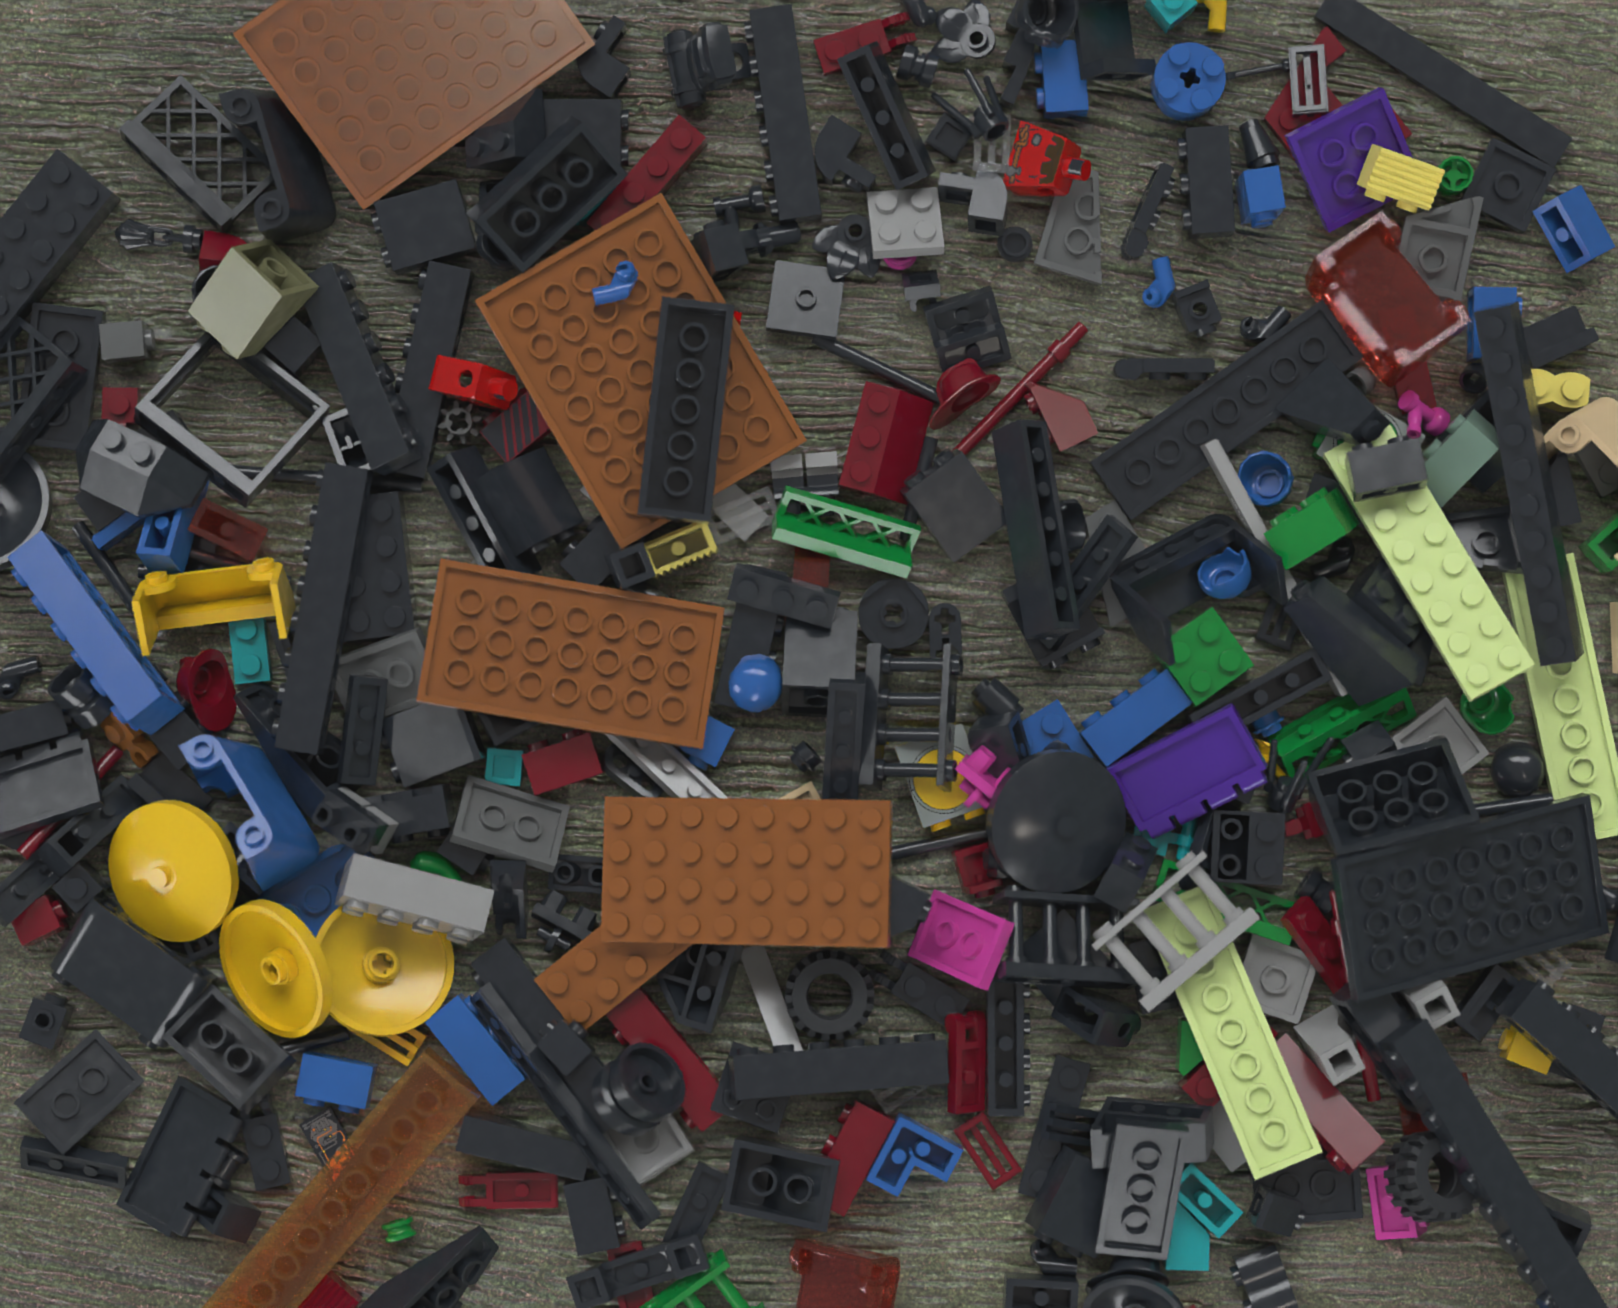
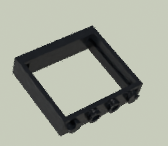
[133,332,330,509]

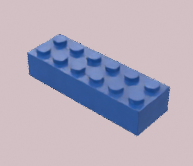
[8,530,185,735]

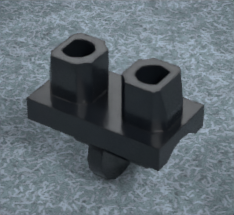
[531,890,597,954]

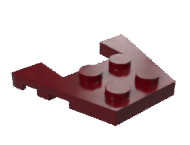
[1263,26,1412,160]

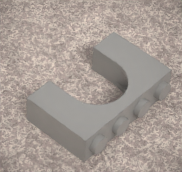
[1293,980,1461,1086]

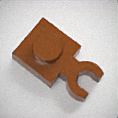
[100,712,159,768]

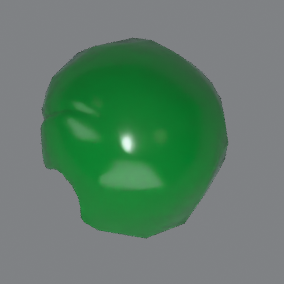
[1460,684,1515,735]

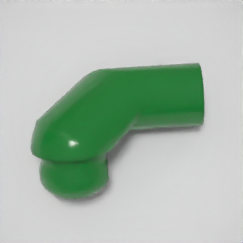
[410,851,462,881]

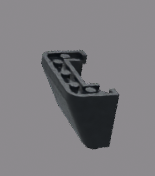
[219,89,337,244]
[50,894,219,1050]

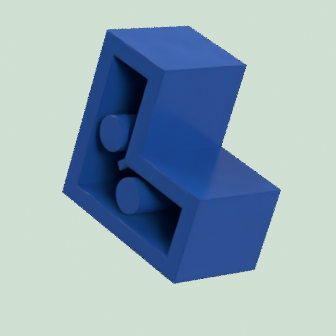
[866,1112,964,1197]

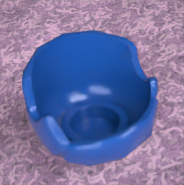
[1238,450,1294,507]
[1197,547,1252,599]
[729,654,782,713]

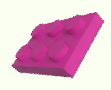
[908,889,1015,991]

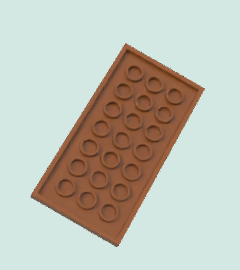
[416,559,725,750]
[601,797,893,948]

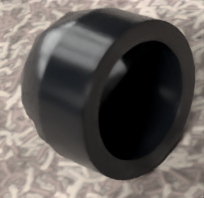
[1459,363,1487,394]

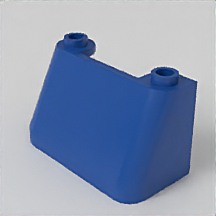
[179,735,320,891]

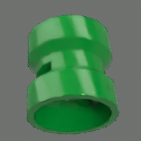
[1437,156,1473,197]

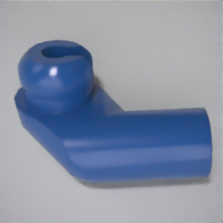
[1142,256,1175,308]

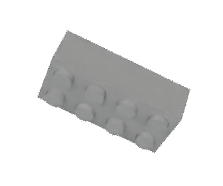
[334,853,494,944]

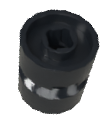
[48,662,114,729]

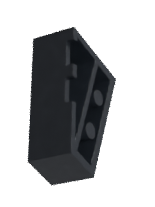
[1090,1096,1214,1168]

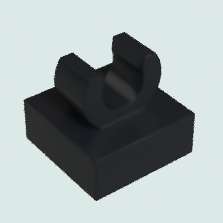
[901,270,941,312]

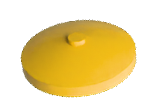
[108,800,239,942]
[219,899,333,1038]
[315,906,454,1037]

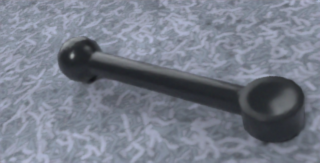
[1225,58,1290,80]

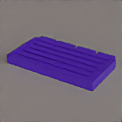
[1106,703,1268,839]

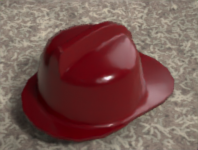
[929,358,1001,430]
[176,648,237,732]

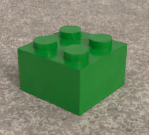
[1264,487,1360,570]
[1152,607,1254,707]

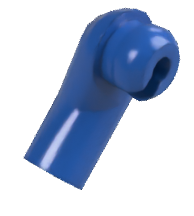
[592,261,638,306]

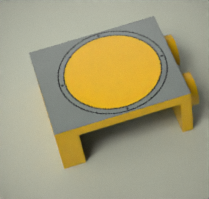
[894,723,988,832]

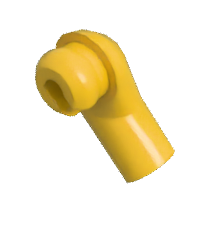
[1196,0,1227,33]

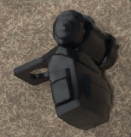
[663,22,751,111]

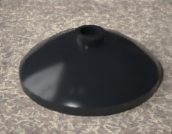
[1082,1275,1184,1308]

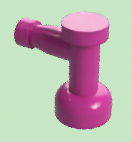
[1398,390,1450,439]

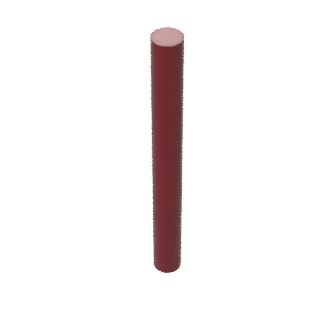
[16,745,124,860]

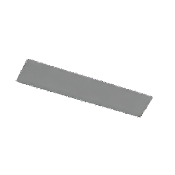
[741,945,803,1051]

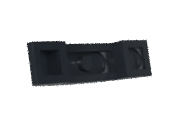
[566,1233,711,1308]

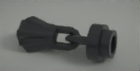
[115,218,204,253]

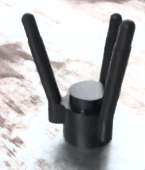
[931,68,1009,141]
[1263,737,1334,813]

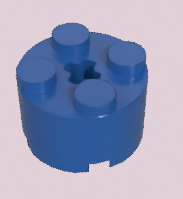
[1150,42,1226,121]

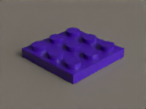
[1284,87,1413,232]

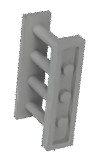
[1091,851,1260,1012]

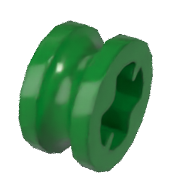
[381,1216,417,1243]

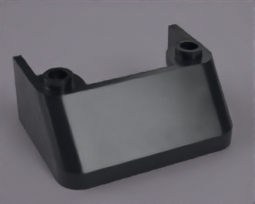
[1110,514,1288,666]

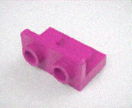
[1366,1165,1430,1240]

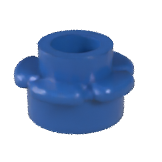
[1252,709,1285,738]

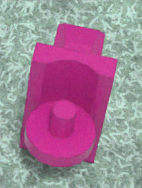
[955,745,1011,809]

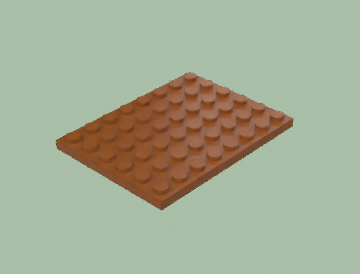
[233,0,595,210]
[475,193,807,549]

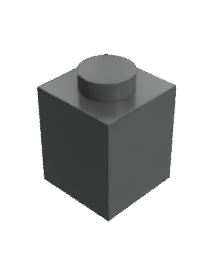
[99,320,156,364]

